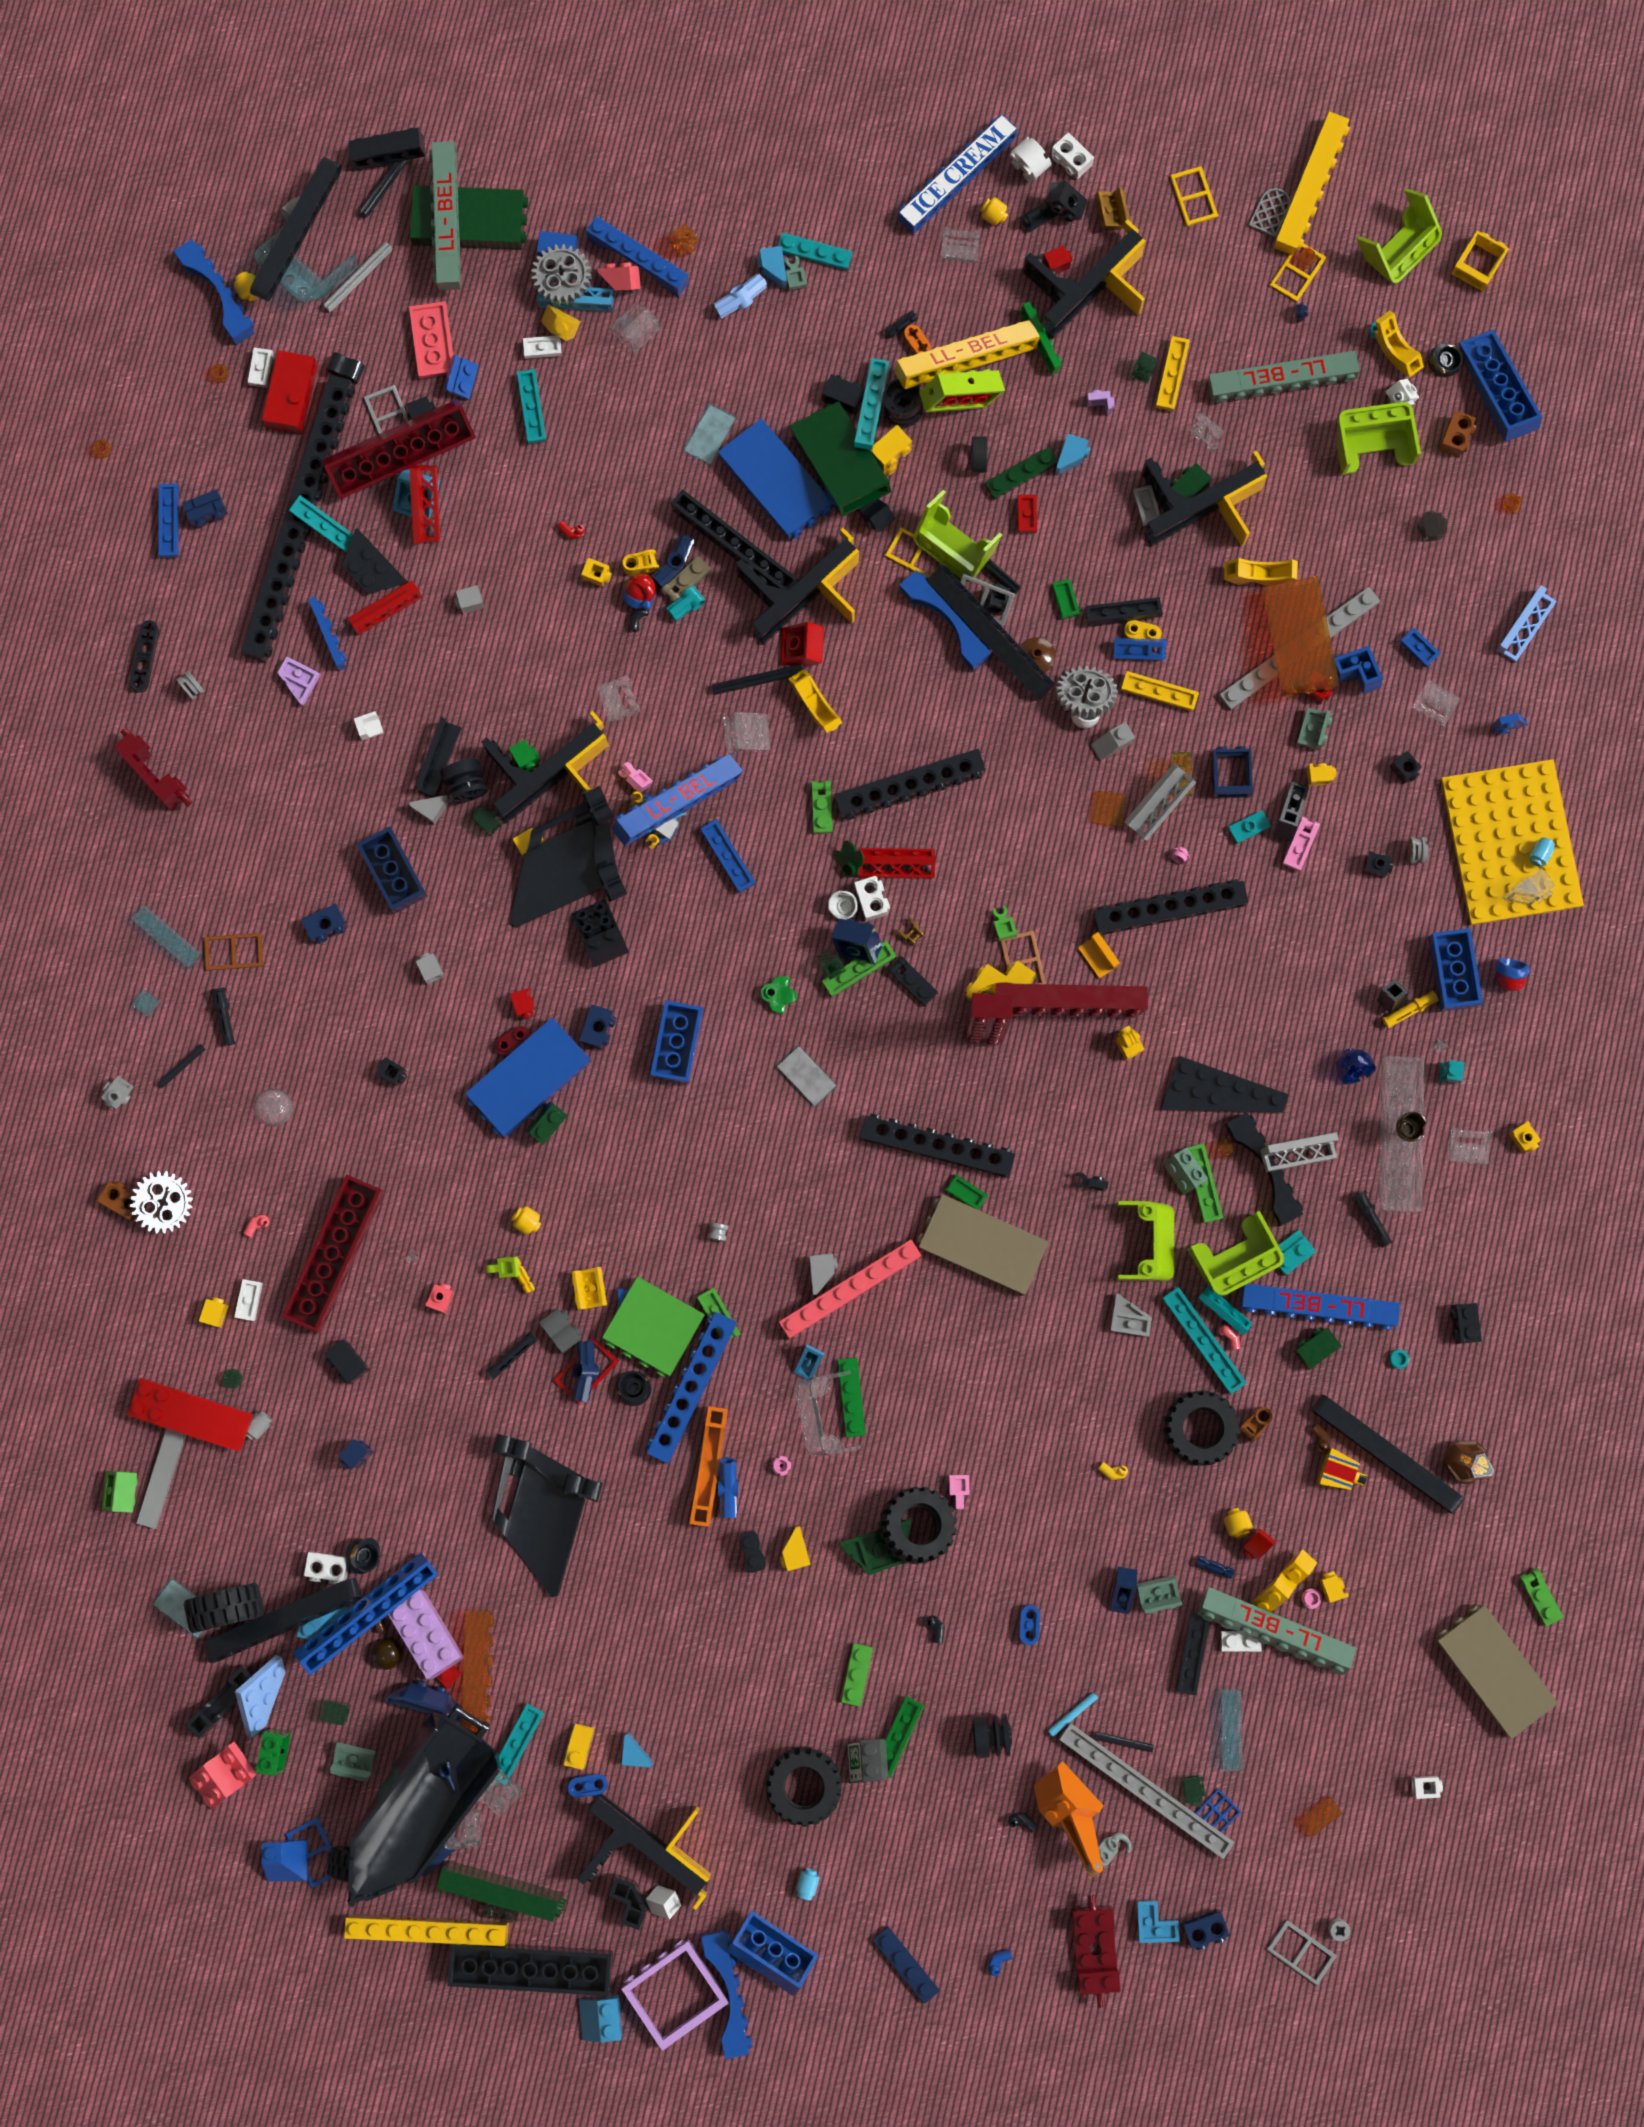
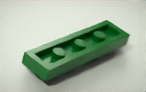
[1019,302,1062,376]
[838,1358,866,1438]
[886,1696,925,1778]

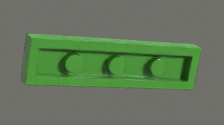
[822,941,897,998]
[1187,1144,1223,1223]

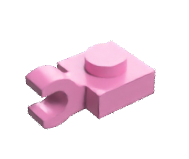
[618,762,653,792]
[949,1475,969,1510]

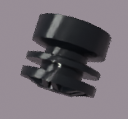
[883,379,923,428]
[440,759,488,804]
[972,1713,1012,1759]

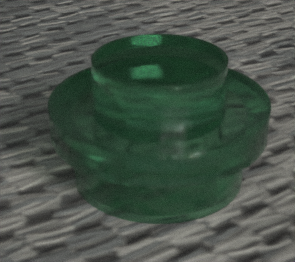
[222,1369,242,1388]

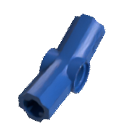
[718,1457,738,1518]

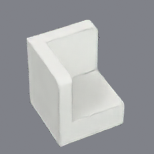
[354,712,384,740]
[646,1885,681,1920]

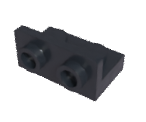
[1450,1303,1482,1344]

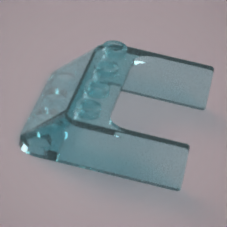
[254,226,358,302]

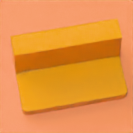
[1078,932,1120,978]

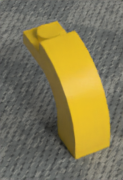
[1374,310,1424,378]

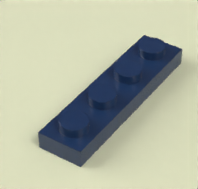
[873,1926,940,2004]

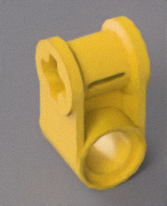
[623,550,660,576]

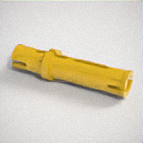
[1382,990,1439,1029]

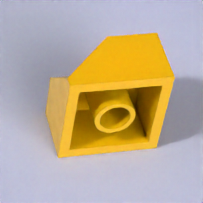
[870,425,912,476]

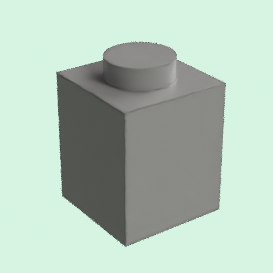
[454,585,485,614]
[416,953,445,984]

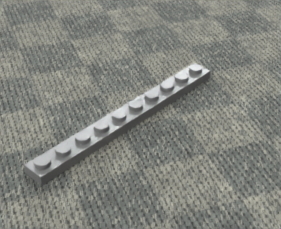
[1219,587,1380,711]
[1059,1723,1235,1859]

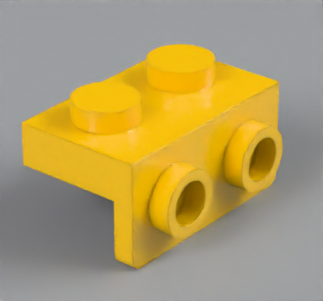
[572,1267,607,1310]

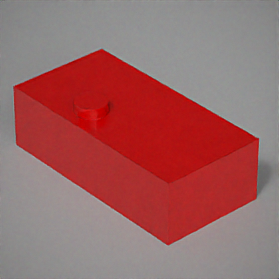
[262,350,318,435]

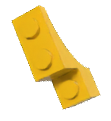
[1224,558,1298,587]
[788,669,842,733]
[965,961,1036,1001]
[1251,1549,1317,1612]

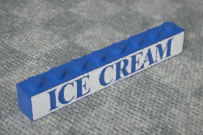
[898,114,1018,235]

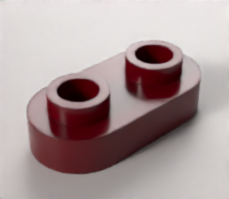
[495,1026,531,1056]

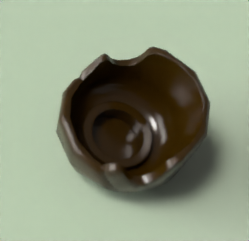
[1396,1111,1427,1142]
[371,1637,403,1670]

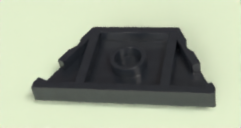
[342,528,408,595]

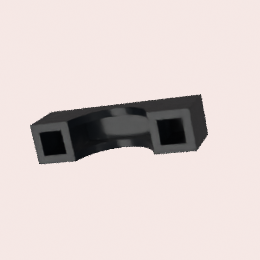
[185,1665,255,1739]

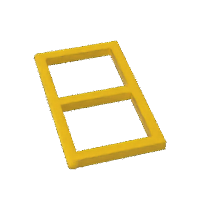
[1170,166,1218,227]
[1269,243,1327,302]
[885,527,941,578]

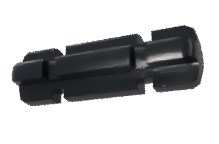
[885,310,918,338]

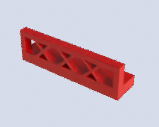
[410,465,440,544]
[348,580,423,636]
[859,848,935,878]

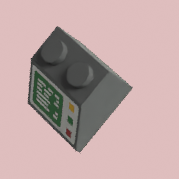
[847,1739,889,1784]

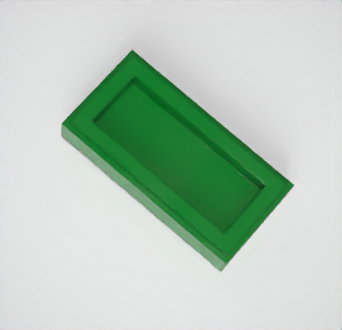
[1052,579,1080,620]
[945,1174,988,1210]

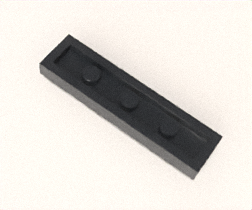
[1085,597,1163,626]
[1176,1612,1210,1696]

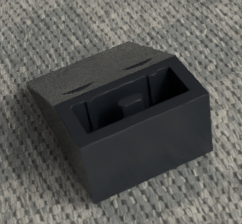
[571,899,629,968]

